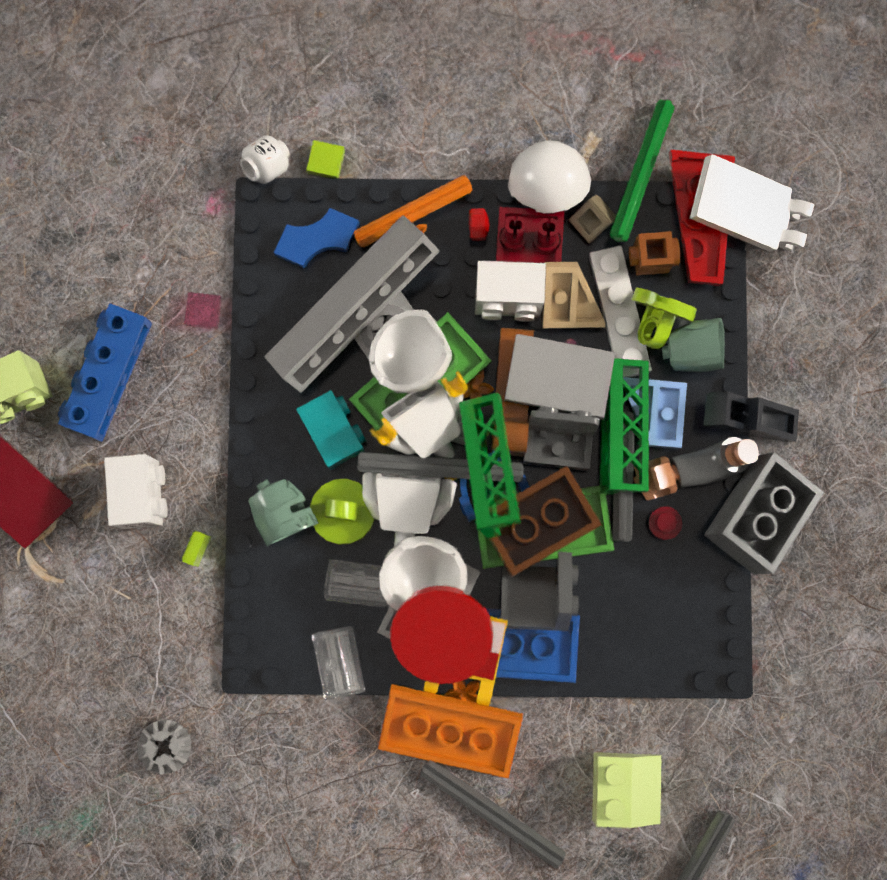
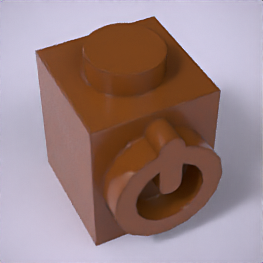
[629,231,680,275]

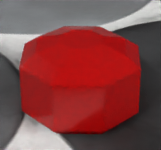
[469,208,489,241]

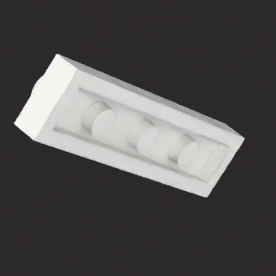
[589,246,652,377]

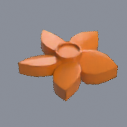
[463,371,494,399]
[444,680,480,703]

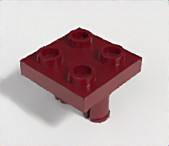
[496,207,564,263]

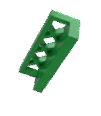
[600,358,649,495]
[459,392,520,539]

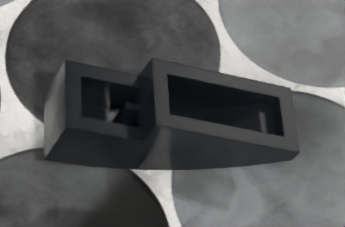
[704,391,799,442]

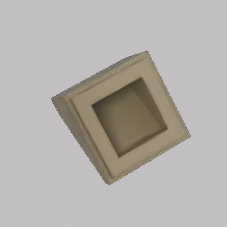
[568,195,616,244]

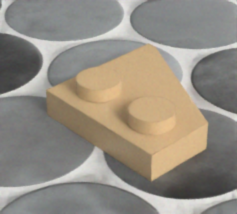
[541,262,606,328]

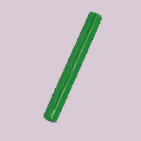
[610,99,675,242]

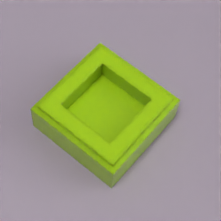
[306,140,345,179]
[182,531,211,567]

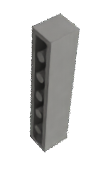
[264,215,440,392]

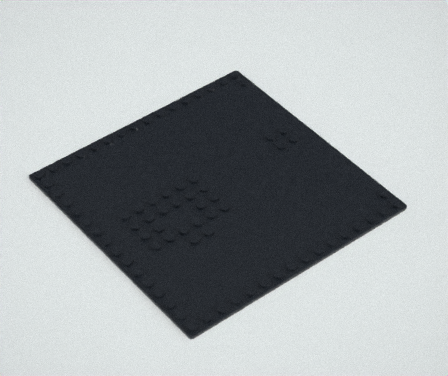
[222,177,753,699]

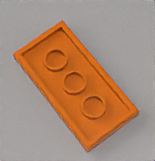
[378,684,523,779]

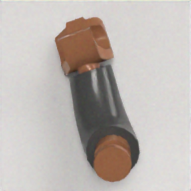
[634,437,759,501]

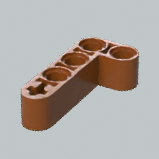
[491,328,534,457]

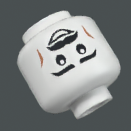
[240,135,289,184]

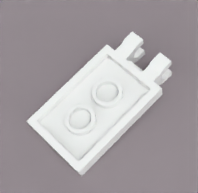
[690,154,814,252]

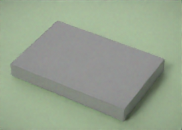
[504,334,615,419]

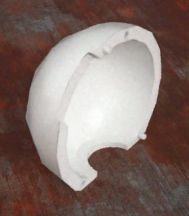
[508,140,591,214]
[369,310,452,394]
[379,536,467,611]

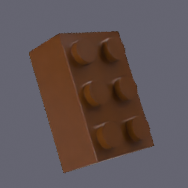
[488,466,602,578]

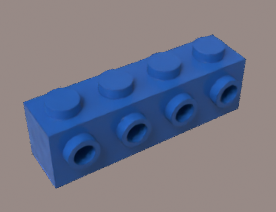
[58,303,152,442]

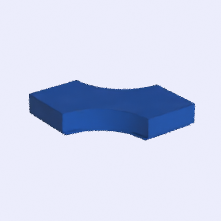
[274,208,360,268]

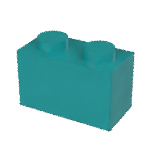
[296,390,366,470]

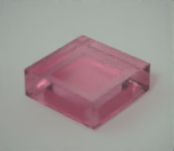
[184,292,222,329]

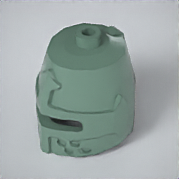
[662,318,725,373]
[249,479,319,546]

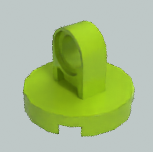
[631,287,697,349]
[310,479,375,545]

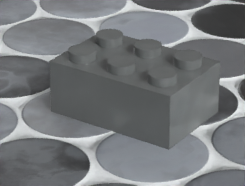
[704,452,824,575]

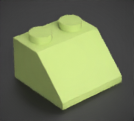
[592,752,661,828]

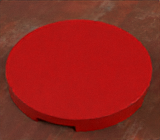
[390,585,494,684]

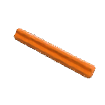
[354,175,472,247]

